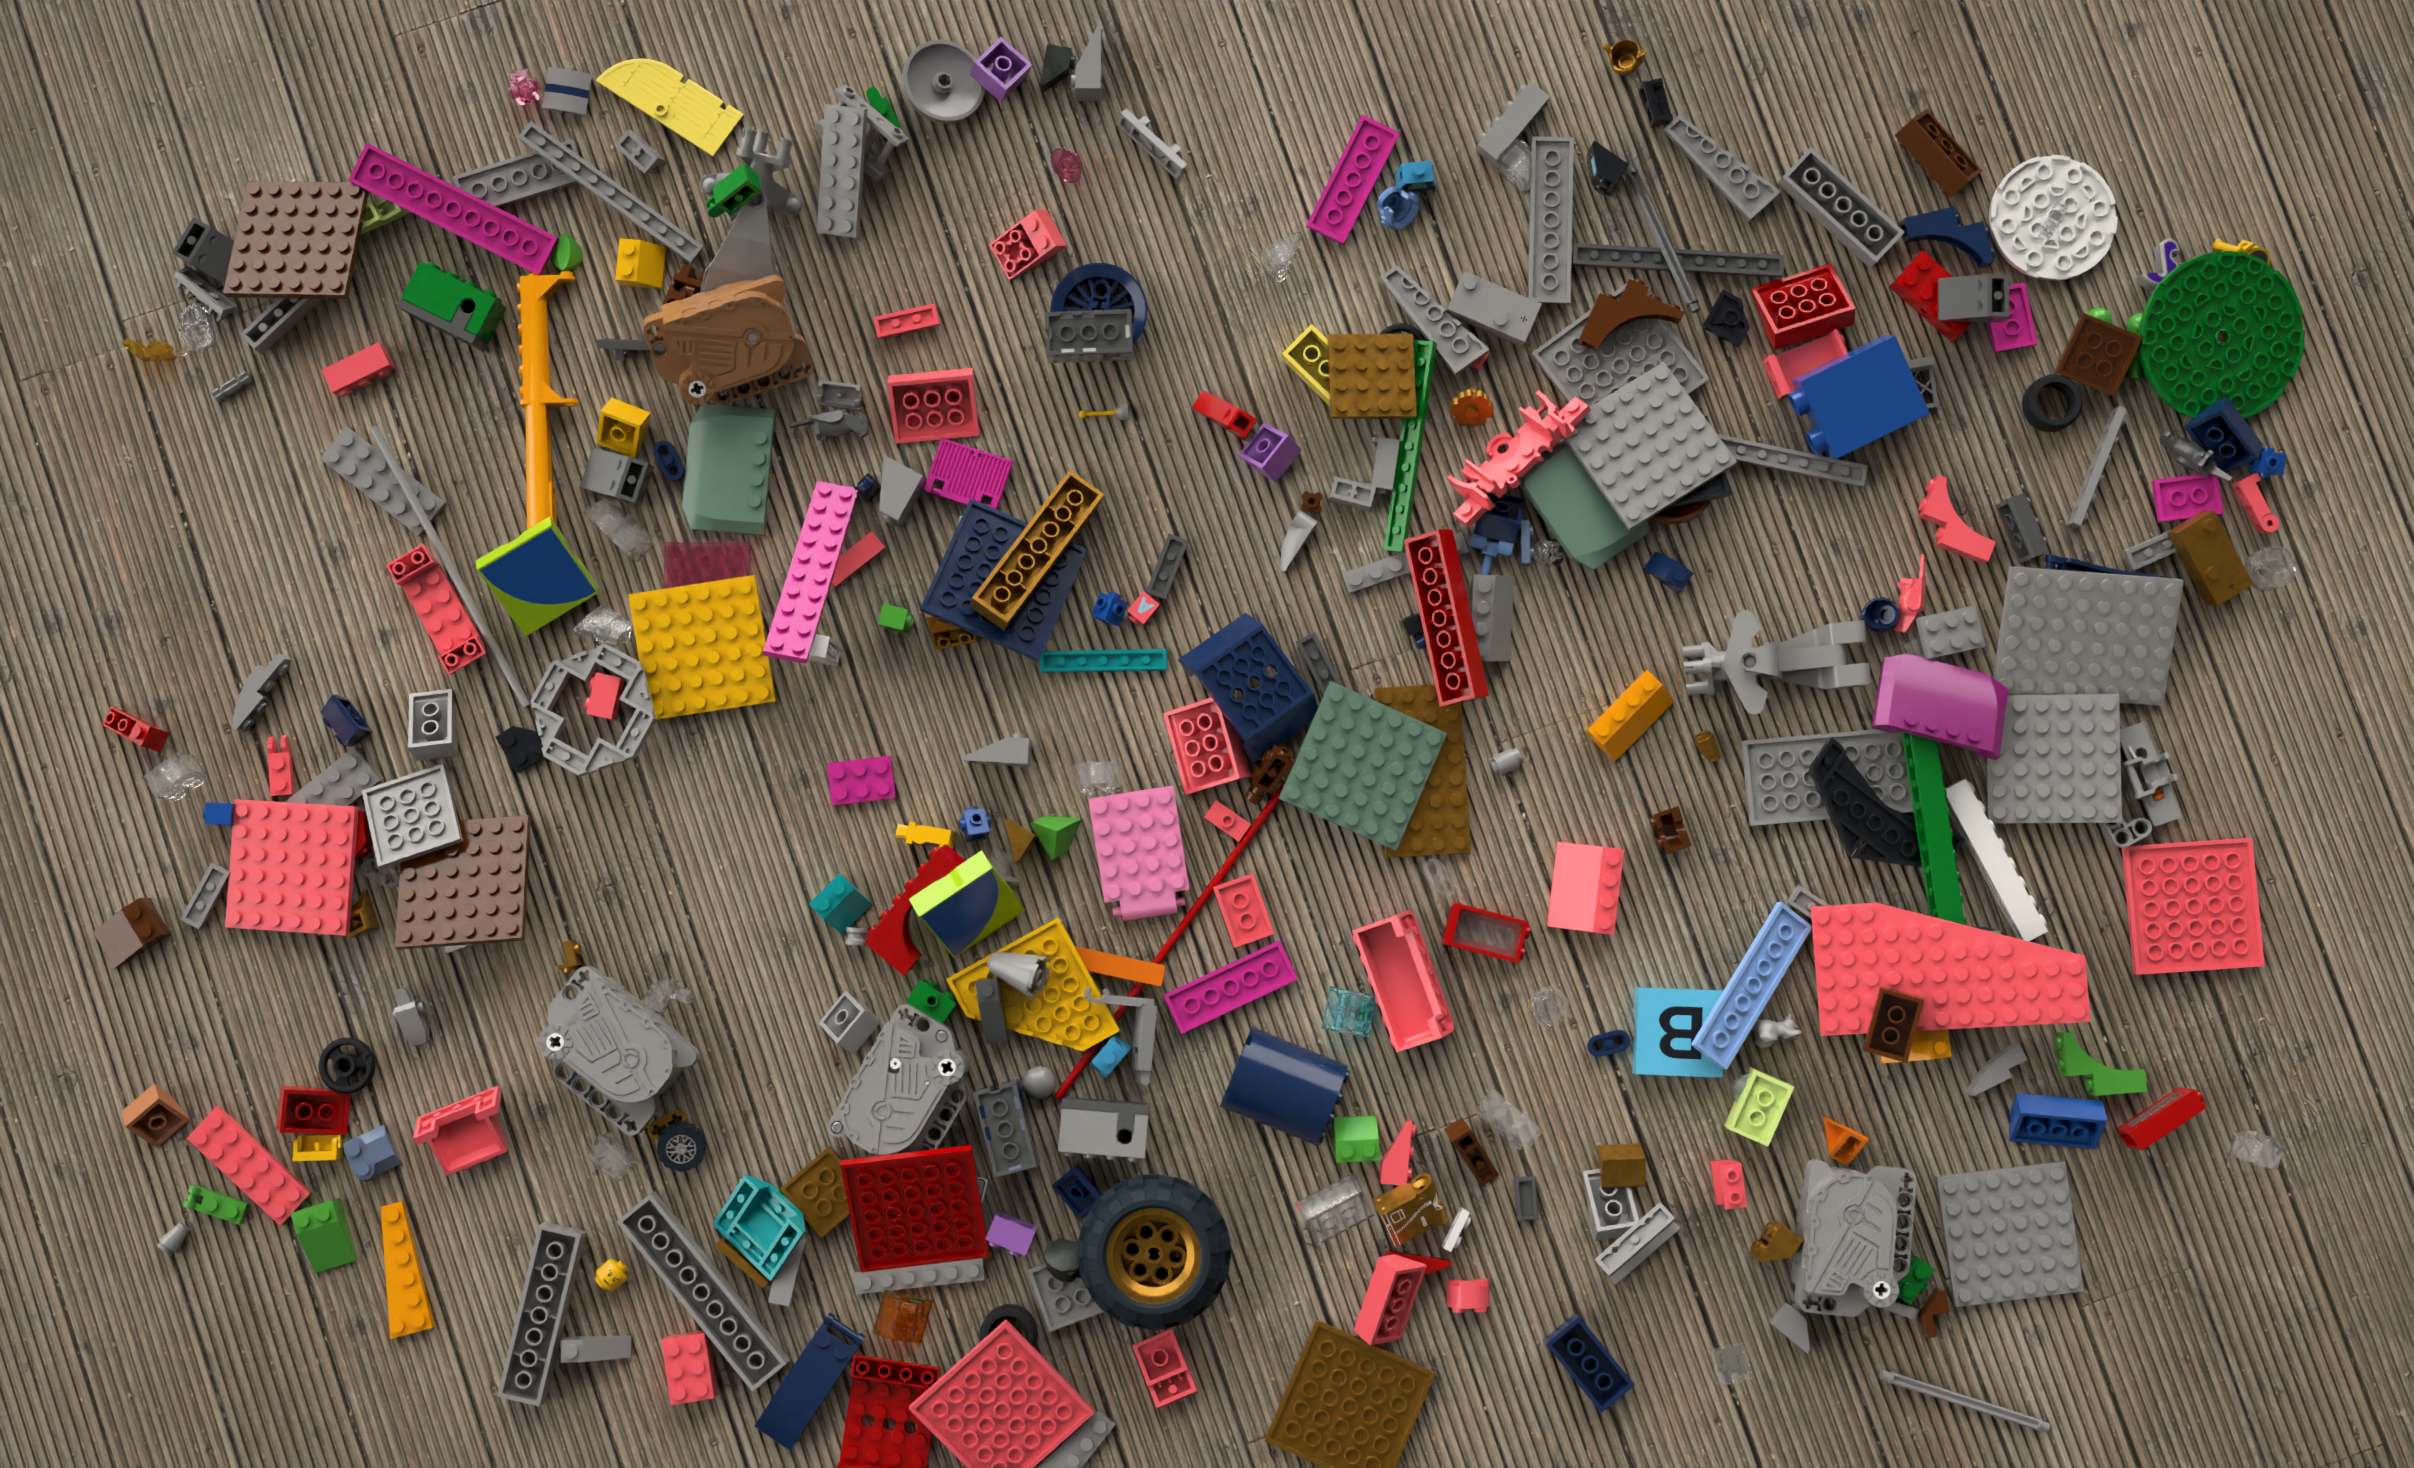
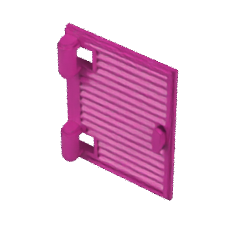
[923,438,1014,510]

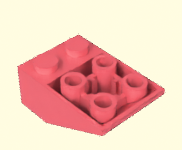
[989,210,1067,280]

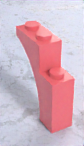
[1918,475,1996,564]

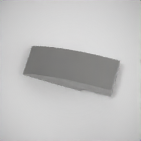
[1966,1043,2028,1096]
[768,1238,807,1306]

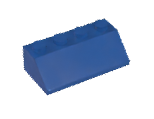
[2009,1093,2107,1149]

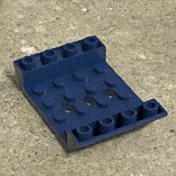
[1178,613,1318,763]

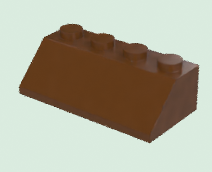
[1894,109,1982,198]

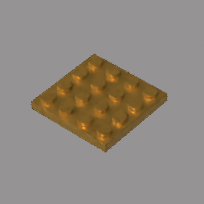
[1327,334,1417,419]

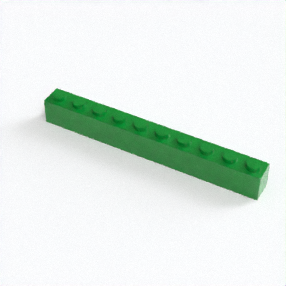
[1901,732,1966,925]

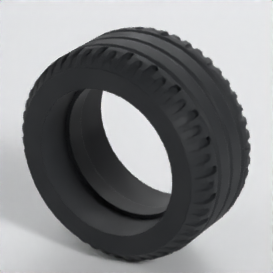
[2022,374,2083,432]
[980,1304,1038,1347]

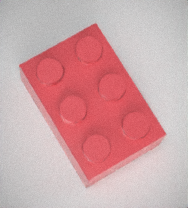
[661,1330,719,1405]

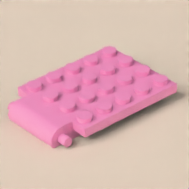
[1088,785,1189,921]

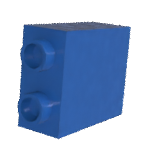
[1788,335,1930,459]

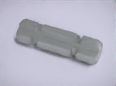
[211,371,252,402]

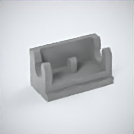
[615,130,666,174]
[817,380,863,410]
[1329,476,1376,512]

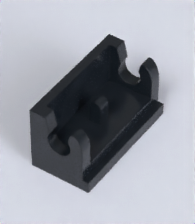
[1640,78,1673,128]

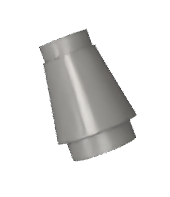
[157,1222,190,1256]

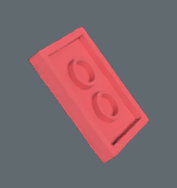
[1213,873,1274,948]

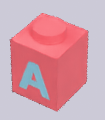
[1127,591,1160,626]

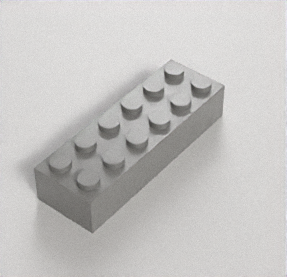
[1777,147,1905,268]

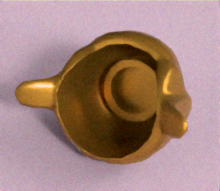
[1602,39,1647,76]

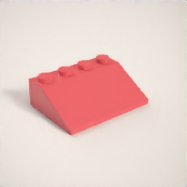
[887,368,980,444]
[1163,697,1251,795]
[1547,842,1624,935]

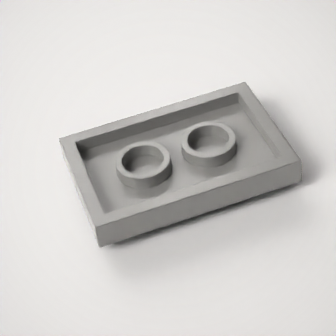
[1915,605,1986,659]

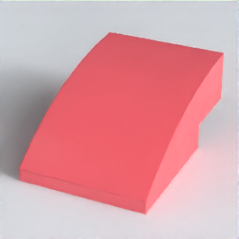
[1132,1329,1199,1409]

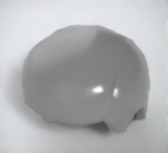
[1022,1066,1056,1099]

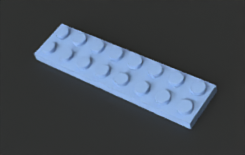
[1691,902,1812,1070]

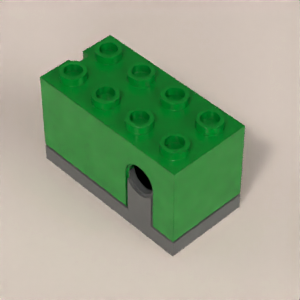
[397,261,507,353]

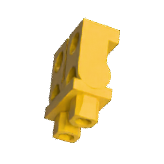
[895,822,956,849]

